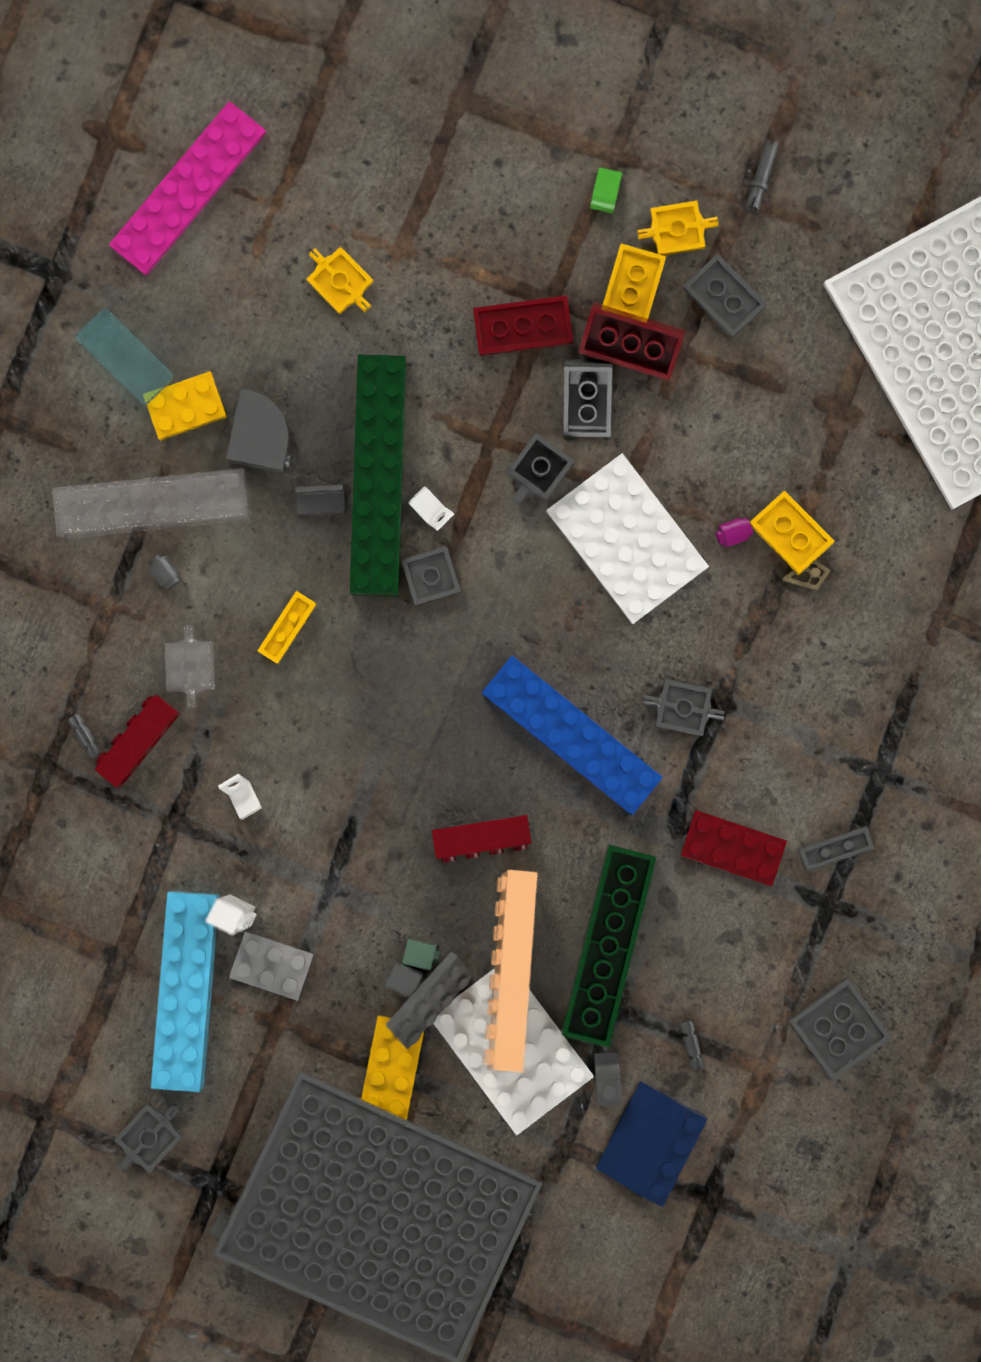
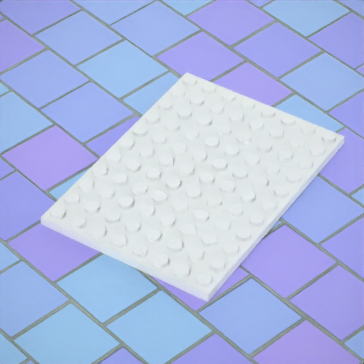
[823,196,981,510]

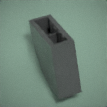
[226,389,292,474]

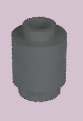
[148,554,182,591]

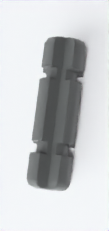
[68,714,102,759]
[680,1021,704,1069]

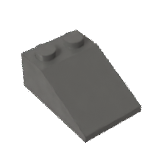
[563,359,613,437]

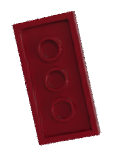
[473,295,573,356]
[680,810,787,886]

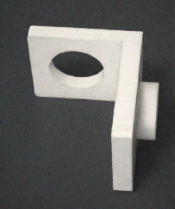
[408,486,454,531]
[218,774,262,820]

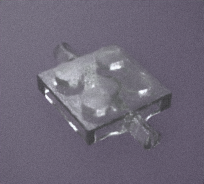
[165,626,215,707]

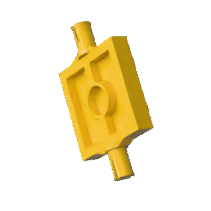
[637,201,718,256]
[306,246,374,315]

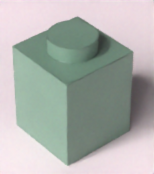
[402,938,440,970]

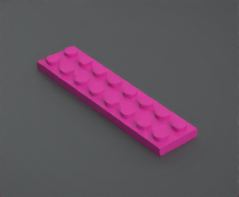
[109,101,266,276]

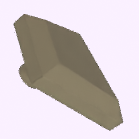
[782,560,831,591]

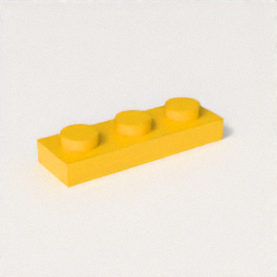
[257,591,317,664]

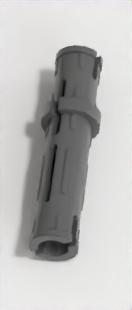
[745,140,780,212]

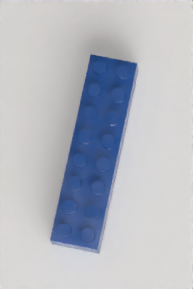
[482,655,663,815]

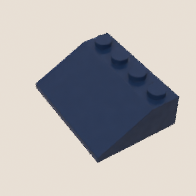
[596,1081,708,1207]

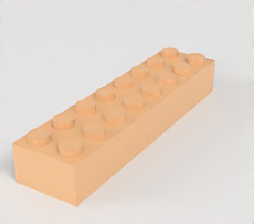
[484,870,537,1072]

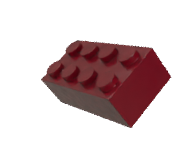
[578,302,685,381]

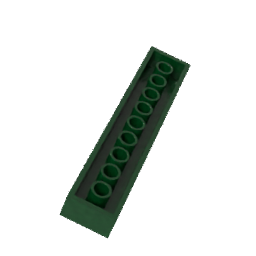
[350,354,407,597]

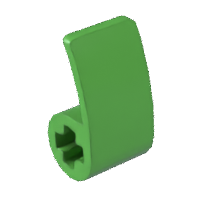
[590,168,622,214]

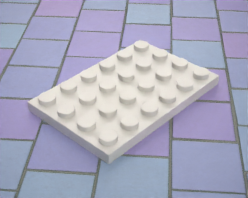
[546,453,709,625]
[433,968,594,1136]

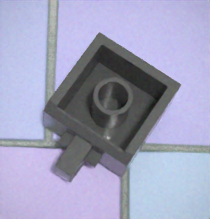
[507,433,575,506]

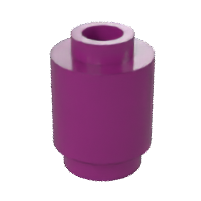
[715,518,753,548]

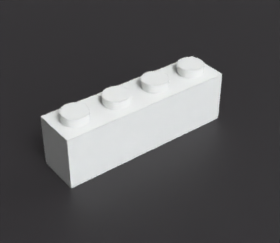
[206,895,257,935]

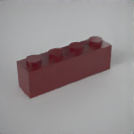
[94,694,181,788]
[431,815,532,863]

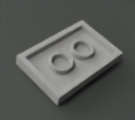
[229,931,314,1001]

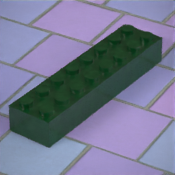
[561,844,656,1048]

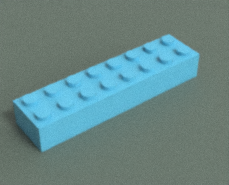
[151,891,220,1092]

